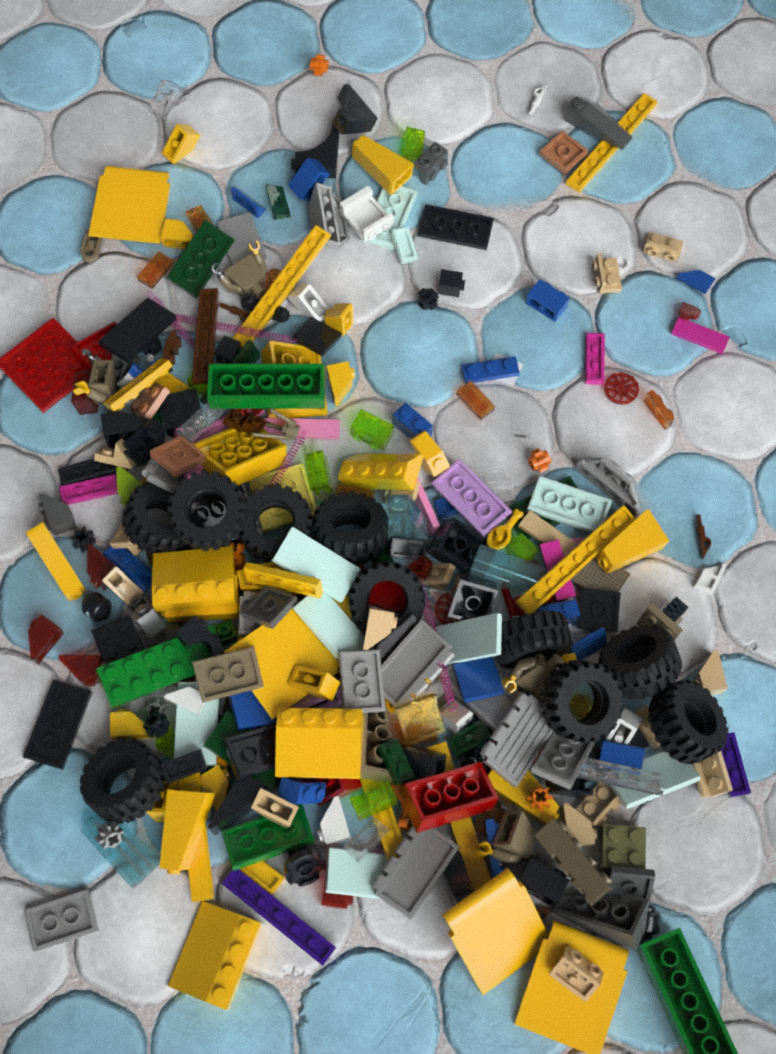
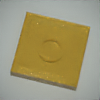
[394,693,445,746]

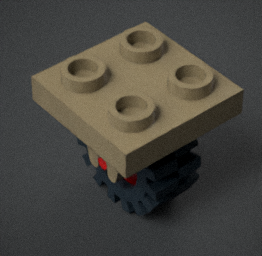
[636,597,689,640]

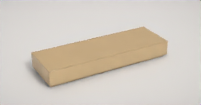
[518,510,577,557]

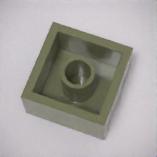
[598,824,646,871]

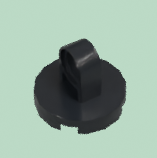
[283,846,326,887]

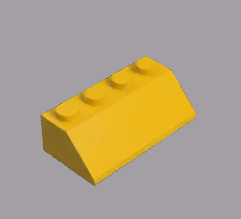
[338,454,423,490]

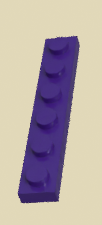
[221,869,336,966]

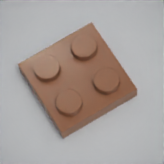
[539,131,588,175]
[130,382,170,419]
[150,435,206,477]

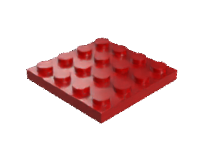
[0,318,91,413]

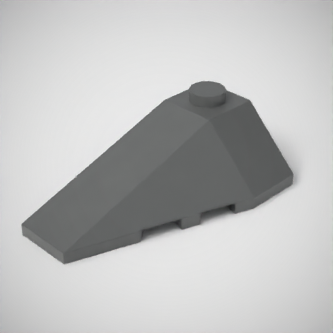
[566,96,632,150]
[552,893,649,951]

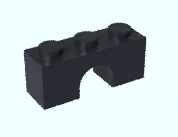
[174,616,228,657]

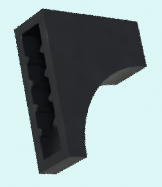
[332,84,378,135]
[291,125,340,178]
[401,744,446,782]
[443,853,475,907]

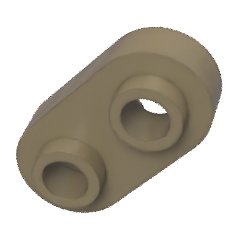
[80,230,103,263]

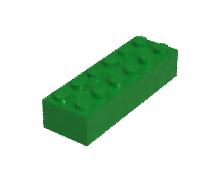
[207,364,325,409]
[95,624,222,710]
[637,928,738,1054]

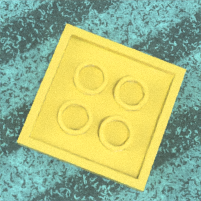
[248,463,317,533]

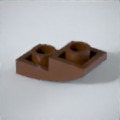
[163,330,182,372]
[223,409,267,434]

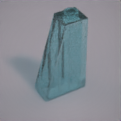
[388,495,427,540]
[469,544,548,590]
[80,815,161,889]

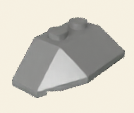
[308,183,350,248]
[575,458,639,516]

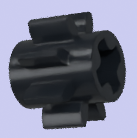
[416,288,439,311]
[70,527,96,553]
[143,712,171,738]
[460,750,485,769]

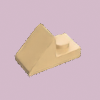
[94,438,136,469]
[418,563,456,591]
[102,566,144,605]

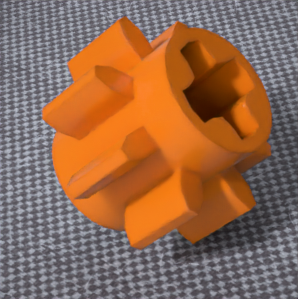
[310,54,329,76]
[528,448,551,473]
[526,784,553,812]

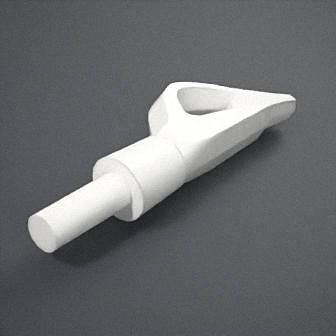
[528,84,549,115]

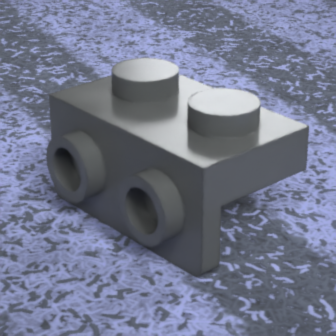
[414,142,448,185]

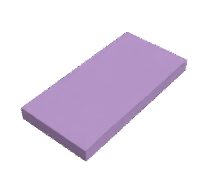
[431,458,512,538]

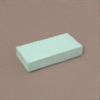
[390,227,418,264]

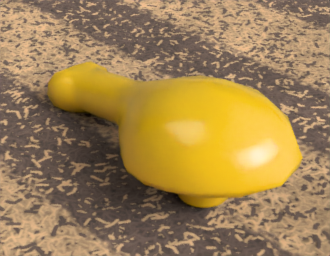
[486,509,524,551]

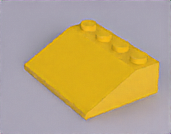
[261,341,328,418]
[193,428,287,485]
[152,546,237,612]
[275,708,365,779]
[168,901,262,1011]

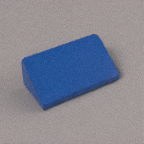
[231,187,266,218]
[568,627,607,661]
[599,740,645,773]

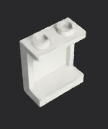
[339,186,393,242]

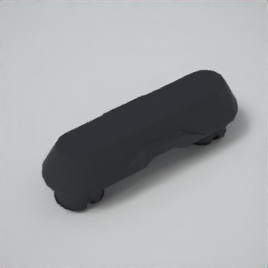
[241,294,290,323]

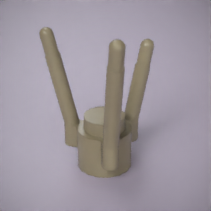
[252,408,300,441]

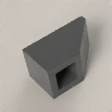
[38,494,77,536]
[127,595,166,638]

